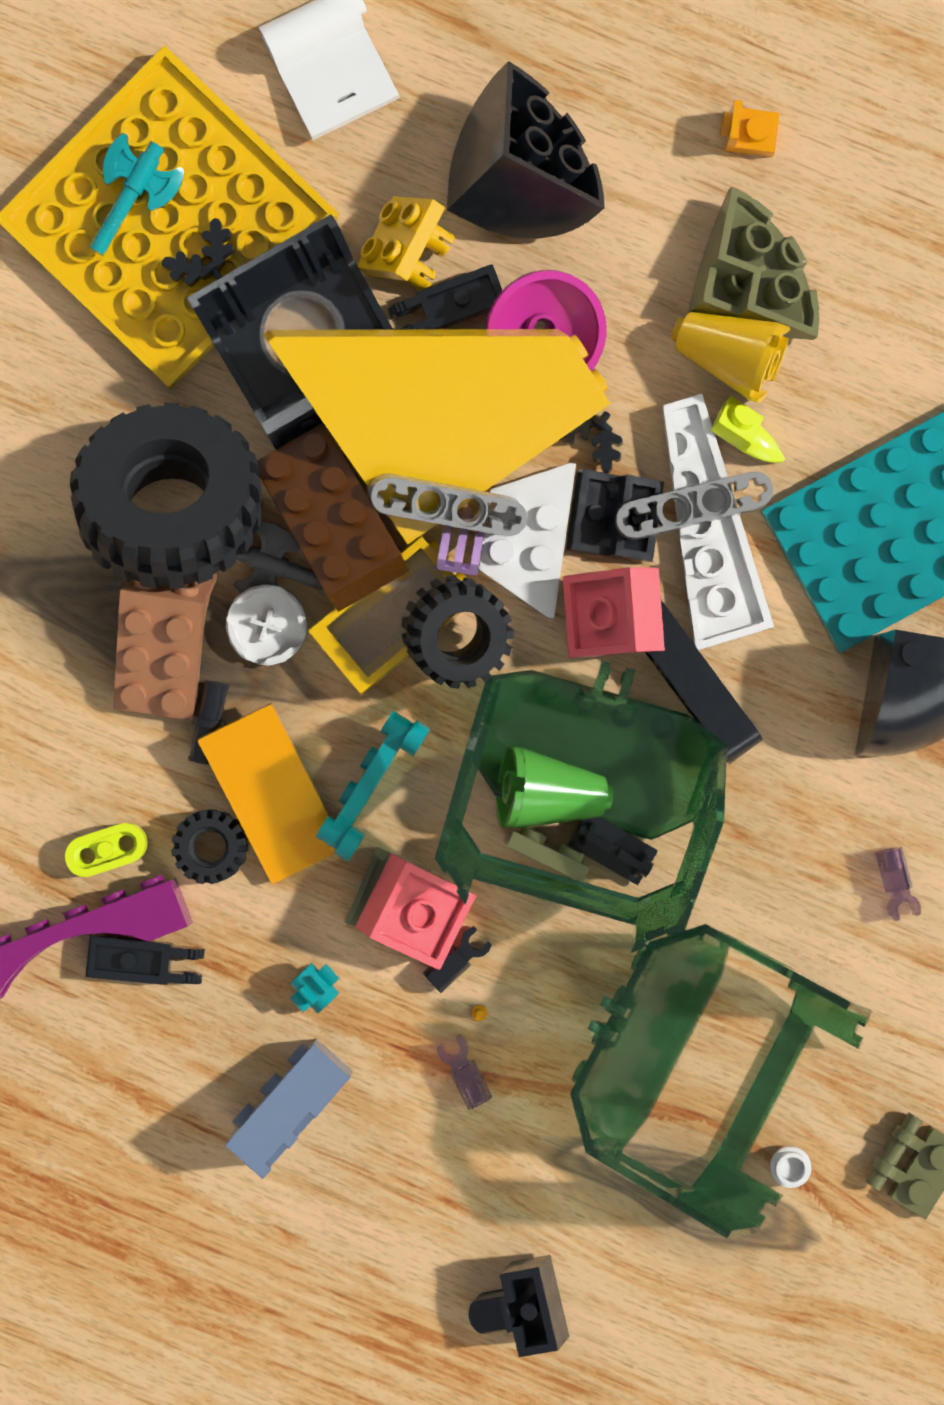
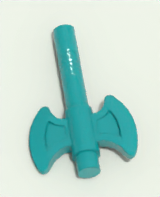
[89,133,184,256]

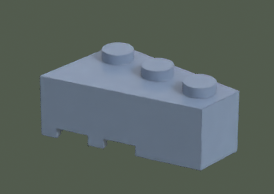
[225,1039,353,1179]

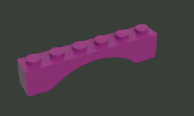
[0,874,193,999]

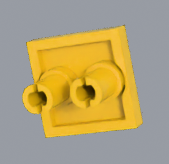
[357,196,454,291]

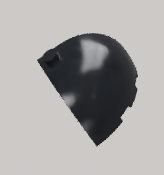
[447,61,605,239]
[855,629,944,756]

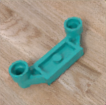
[315,711,431,862]

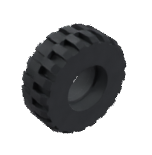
[70,403,262,589]

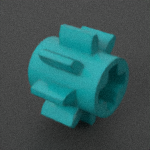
[290,963,340,1014]

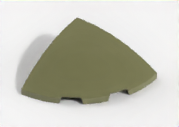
[688,187,819,340]

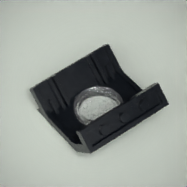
[187,214,394,449]

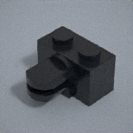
[468,1255,569,1357]

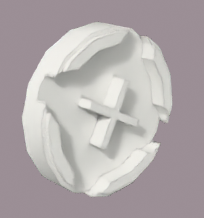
[226,584,308,666]

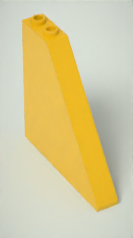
[263,329,611,544]

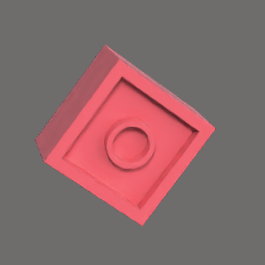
[563,567,665,658]
[355,853,477,970]

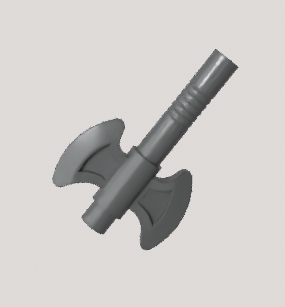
[233,521,324,593]

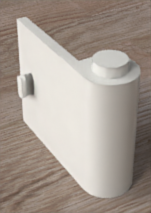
[258,0,400,140]

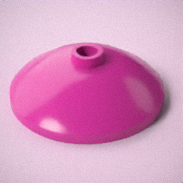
[486,270,607,371]

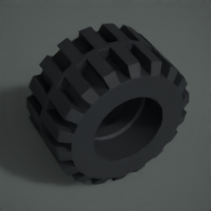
[401,576,514,689]

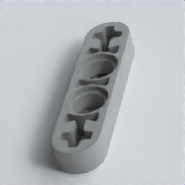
[615,472,773,540]
[368,473,527,536]

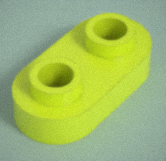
[65,823,148,877]

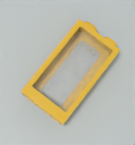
[308,536,467,695]

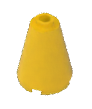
[671,312,790,403]

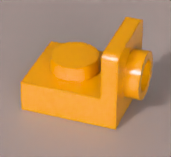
[720,100,780,157]

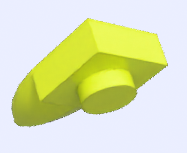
[710,395,785,463]

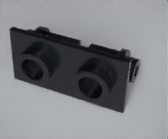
[567,817,658,885]

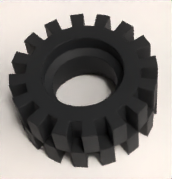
[171,809,249,884]

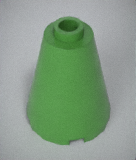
[496,746,613,829]

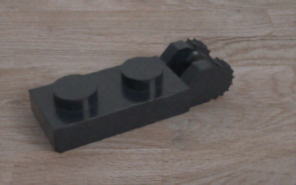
[388,264,502,330]
[85,935,205,985]

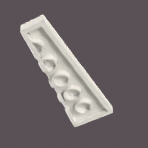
[662,394,774,650]

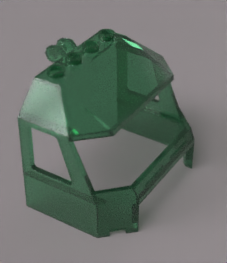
[434,660,727,953]
[570,924,872,1239]

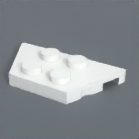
[479,463,576,619]

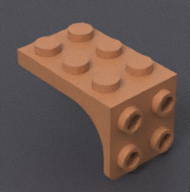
[113,573,217,721]

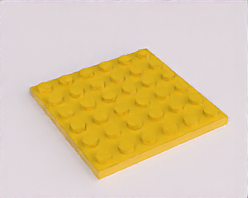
[0,45,340,390]

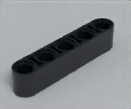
[645,600,763,765]

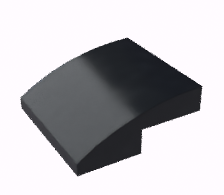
[566,469,664,562]

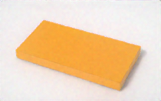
[197,702,336,885]

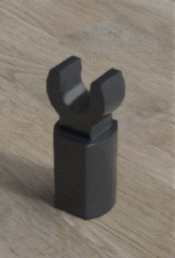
[423,925,492,993]

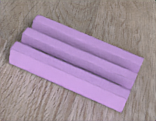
[436,507,487,576]

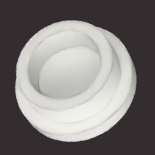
[770,1146,811,1188]

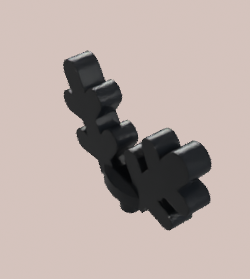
[162,218,235,287]
[558,411,623,473]

